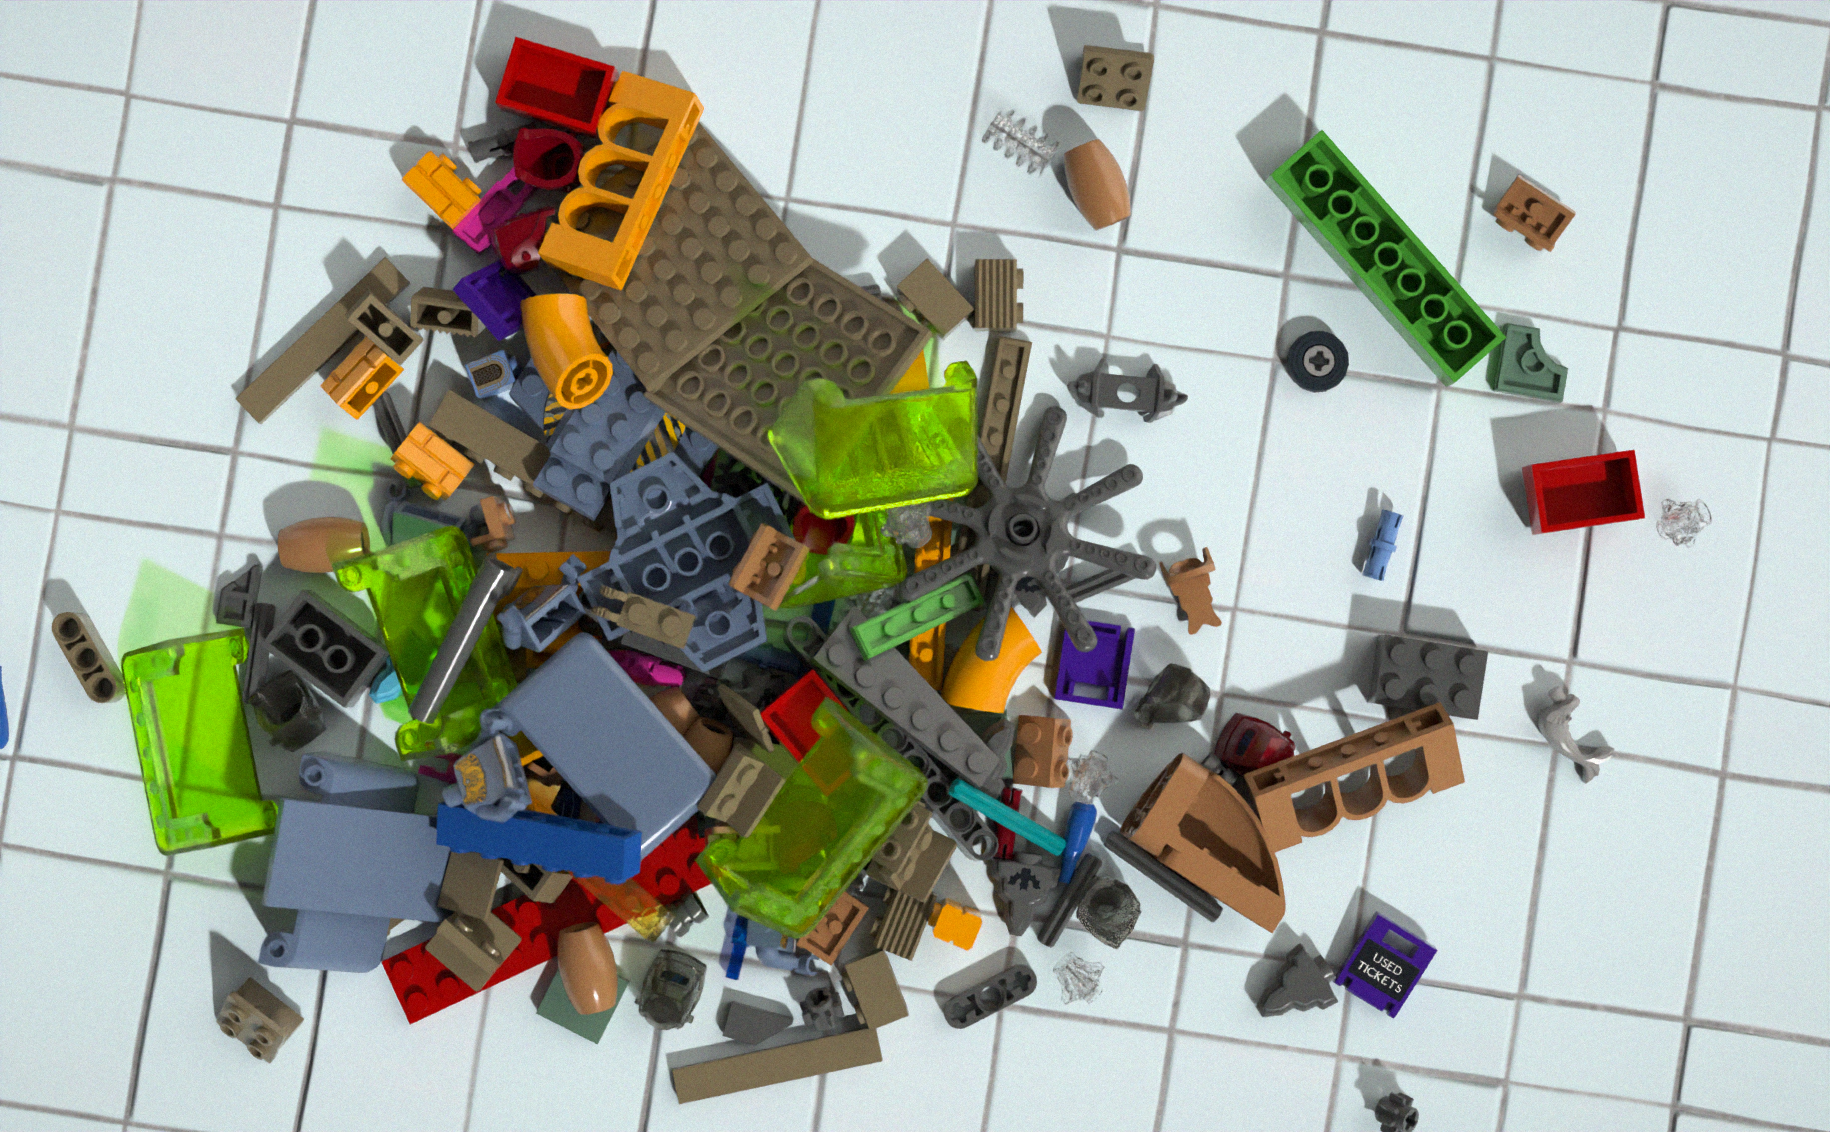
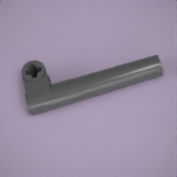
[408,552,523,724]

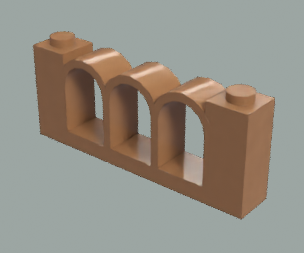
[1244,702,1465,852]

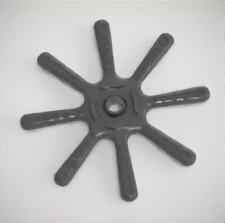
[888,406,1156,661]

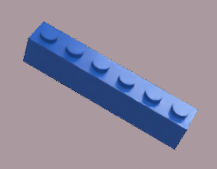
[436,801,642,884]

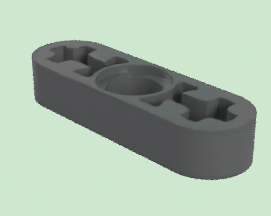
[944,964,1037,1029]

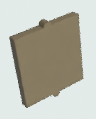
[717,683,774,753]
[437,851,504,920]

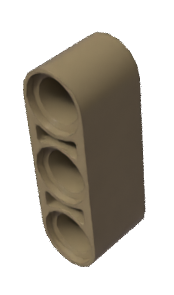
[51,612,127,703]

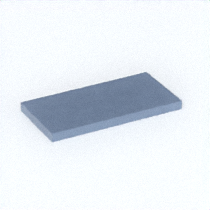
[262,798,455,923]

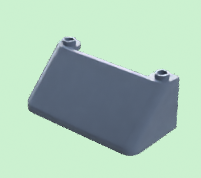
[492,632,717,861]
[258,751,419,973]

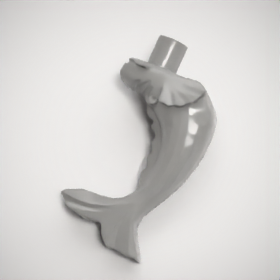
[1538,686,1615,784]

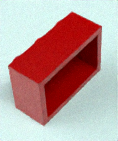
[495,37,620,141]
[1522,449,1645,535]
[759,669,880,796]

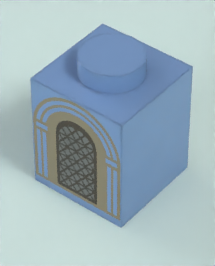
[465,350,522,400]

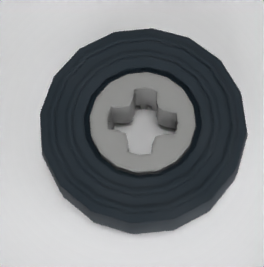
[1287,331,1349,393]

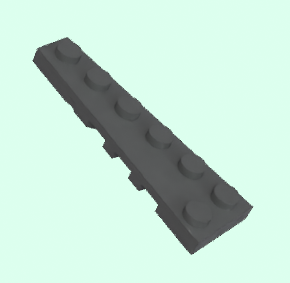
[811,606,1000,789]

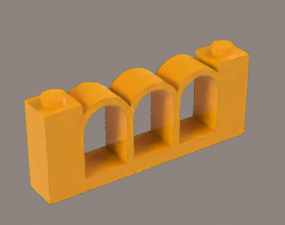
[538,70,704,291]

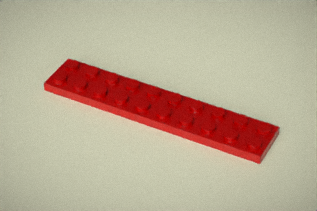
[381,815,725,1025]

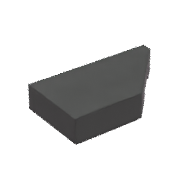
[216,565,263,628]
[723,1001,794,1045]

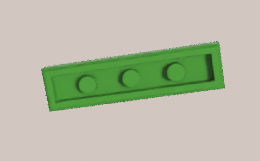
[849,572,985,661]

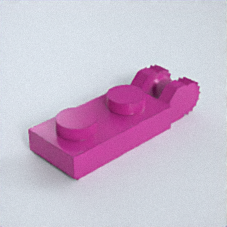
[452,167,539,256]

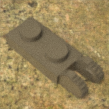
[591,585,696,649]

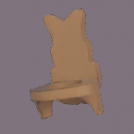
[1159,547,1222,635]

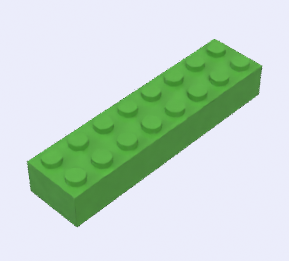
[1265,130,1506,387]

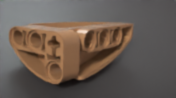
[1120,752,1286,934]

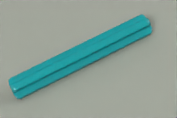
[948,779,1066,856]

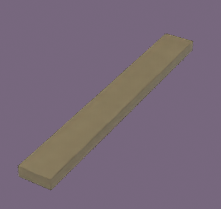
[952,336,1032,612]

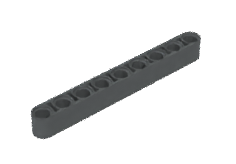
[782,616,999,861]

